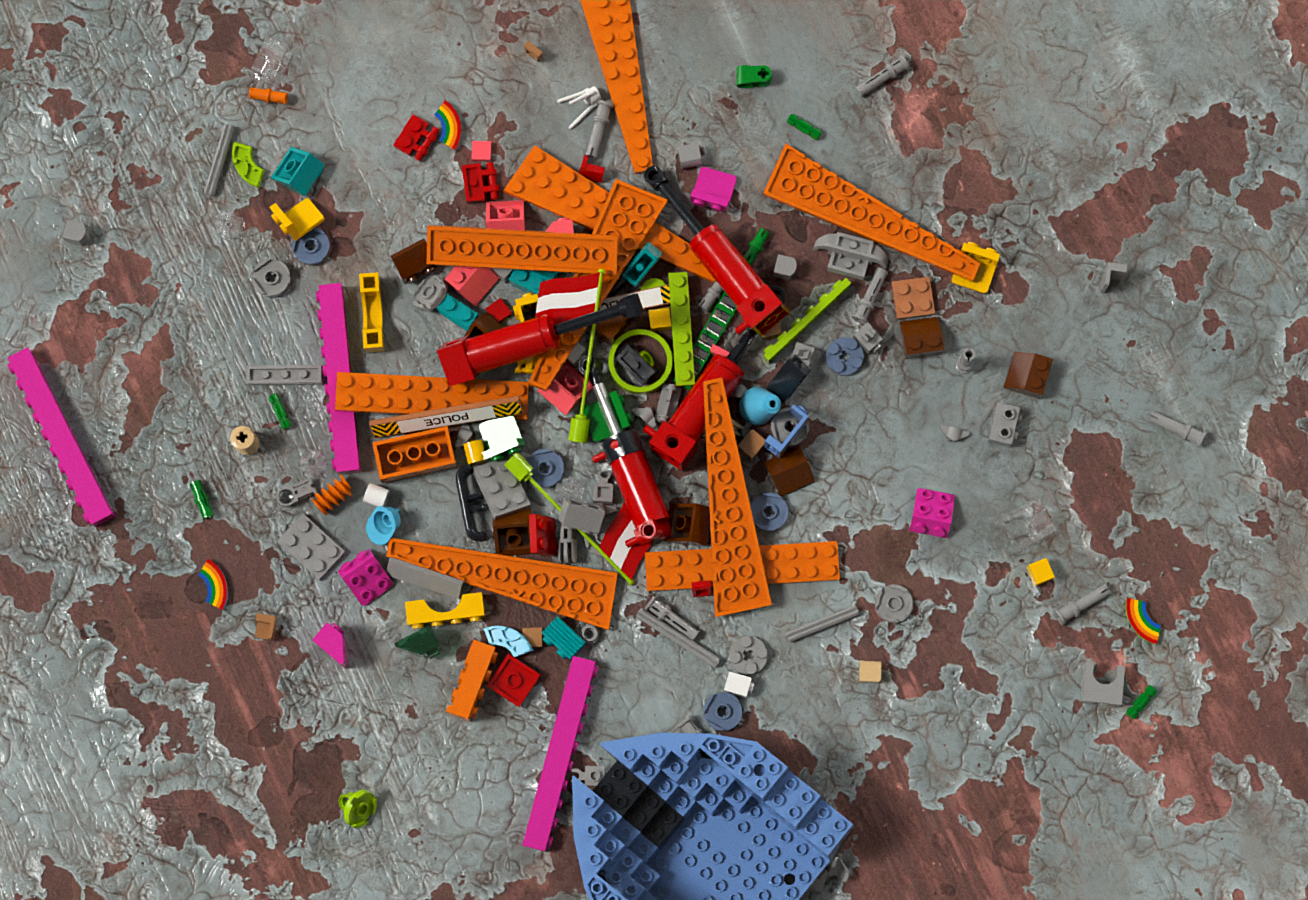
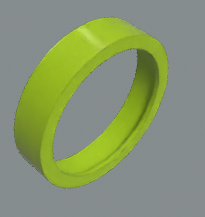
[608,329,673,395]

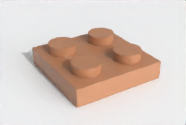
[891,277,935,320]

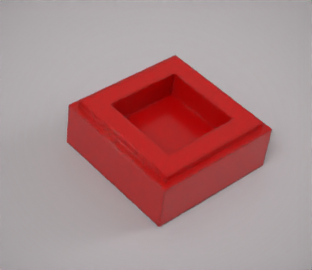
[485,298,512,323]
[692,580,712,597]

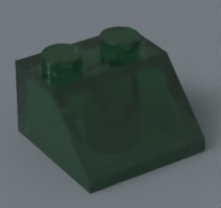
[394,625,443,659]

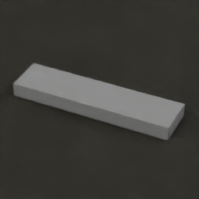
[246,365,323,385]
[386,557,464,599]

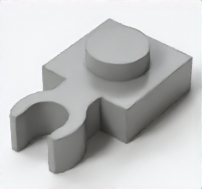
[593,470,613,504]

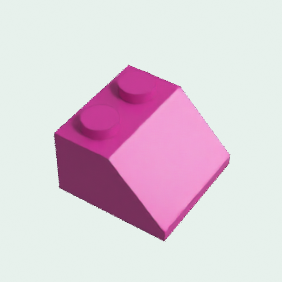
[312,622,348,669]

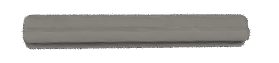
[204,124,234,197]
[786,605,859,642]

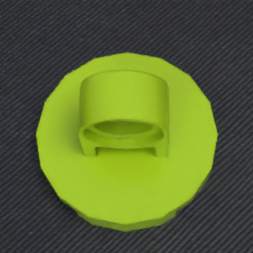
[339,789,377,828]

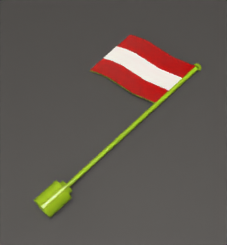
[535,268,605,443]
[504,452,654,585]

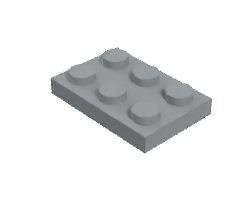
[472,456,531,520]
[277,513,346,581]

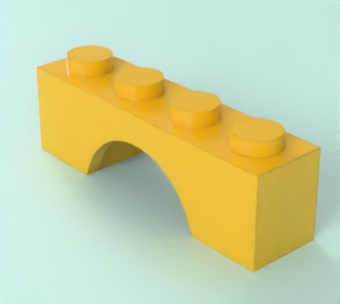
[359,272,385,353]
[405,592,486,630]

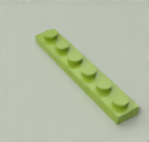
[668,272,695,387]
[763,278,851,364]

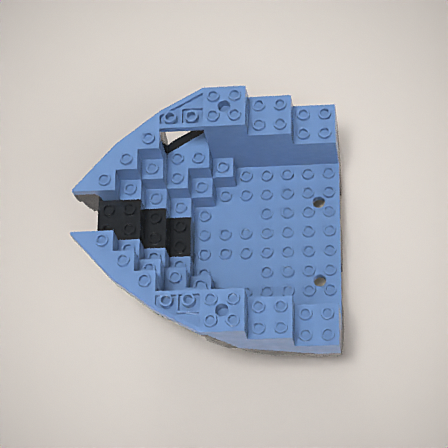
[572,733,854,900]

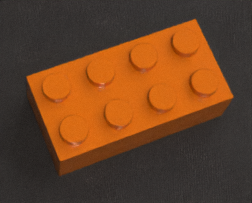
[372,426,457,483]

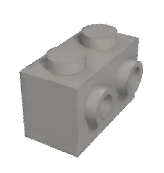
[987,402,1022,448]
[559,498,605,534]

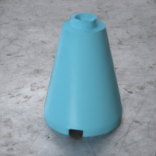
[738,387,781,425]

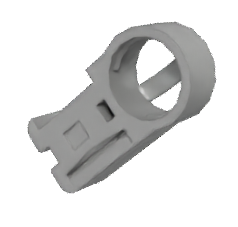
[276,478,316,508]

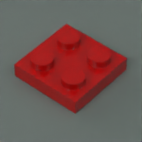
[529,514,557,557]
[487,654,541,708]

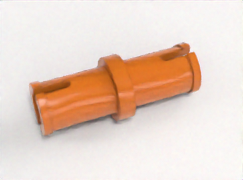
[249,87,288,105]

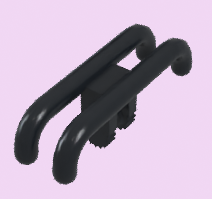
[456,464,489,542]

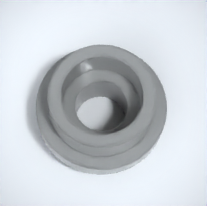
[580,624,600,644]

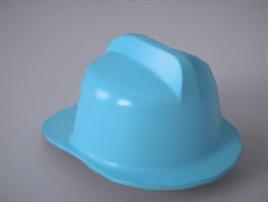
[366,506,401,545]

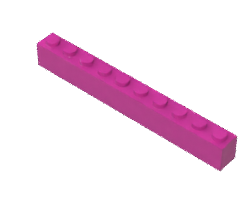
[316,283,361,475]
[7,347,115,527]
[522,656,599,852]

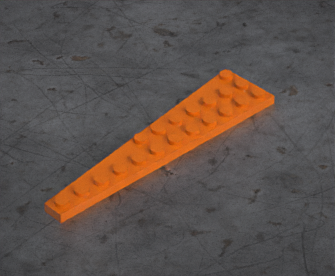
[580,0,653,174]
[763,143,981,282]
[503,145,716,283]
[528,179,668,391]
[703,378,772,617]
[386,538,618,631]

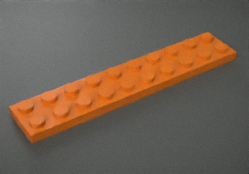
[426,225,619,275]
[335,372,529,421]
[645,541,840,591]

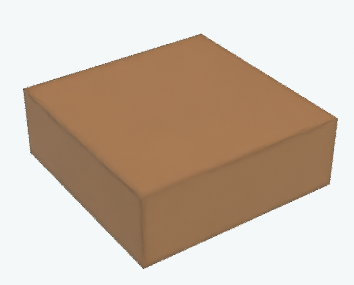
[524,41,543,62]
[522,627,542,648]

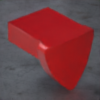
[579,155,605,183]

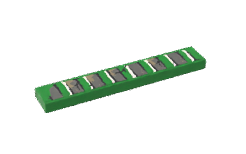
[673,291,737,391]

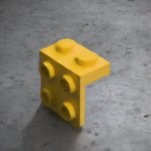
[269,198,325,241]
[951,242,1000,294]
[513,293,538,322]

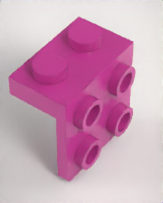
[690,167,737,212]
[909,488,955,538]
[338,549,393,606]

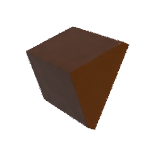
[764,447,815,497]

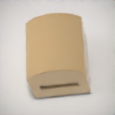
[858,660,881,684]

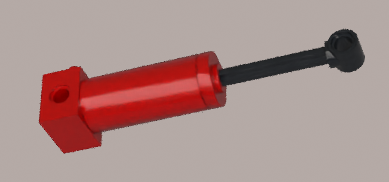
[644,166,790,336]
[643,286,785,472]
[437,293,644,387]

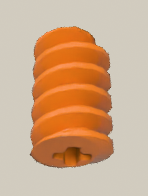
[310,474,352,515]

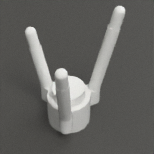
[557,86,601,129]

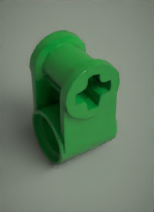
[736,65,772,88]

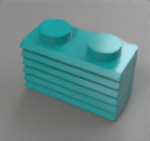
[622,242,662,287]
[437,293,479,331]
[542,616,586,661]

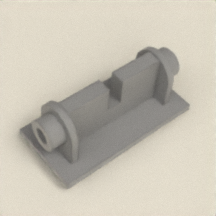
[655,384,682,423]

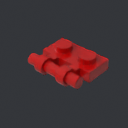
[393,114,440,162]
[461,162,499,204]

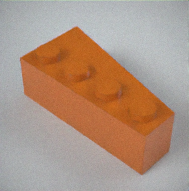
[446,639,498,722]

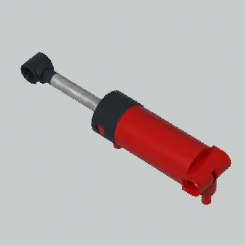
[578,356,671,548]

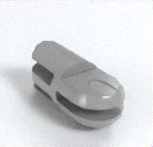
[558,524,577,564]

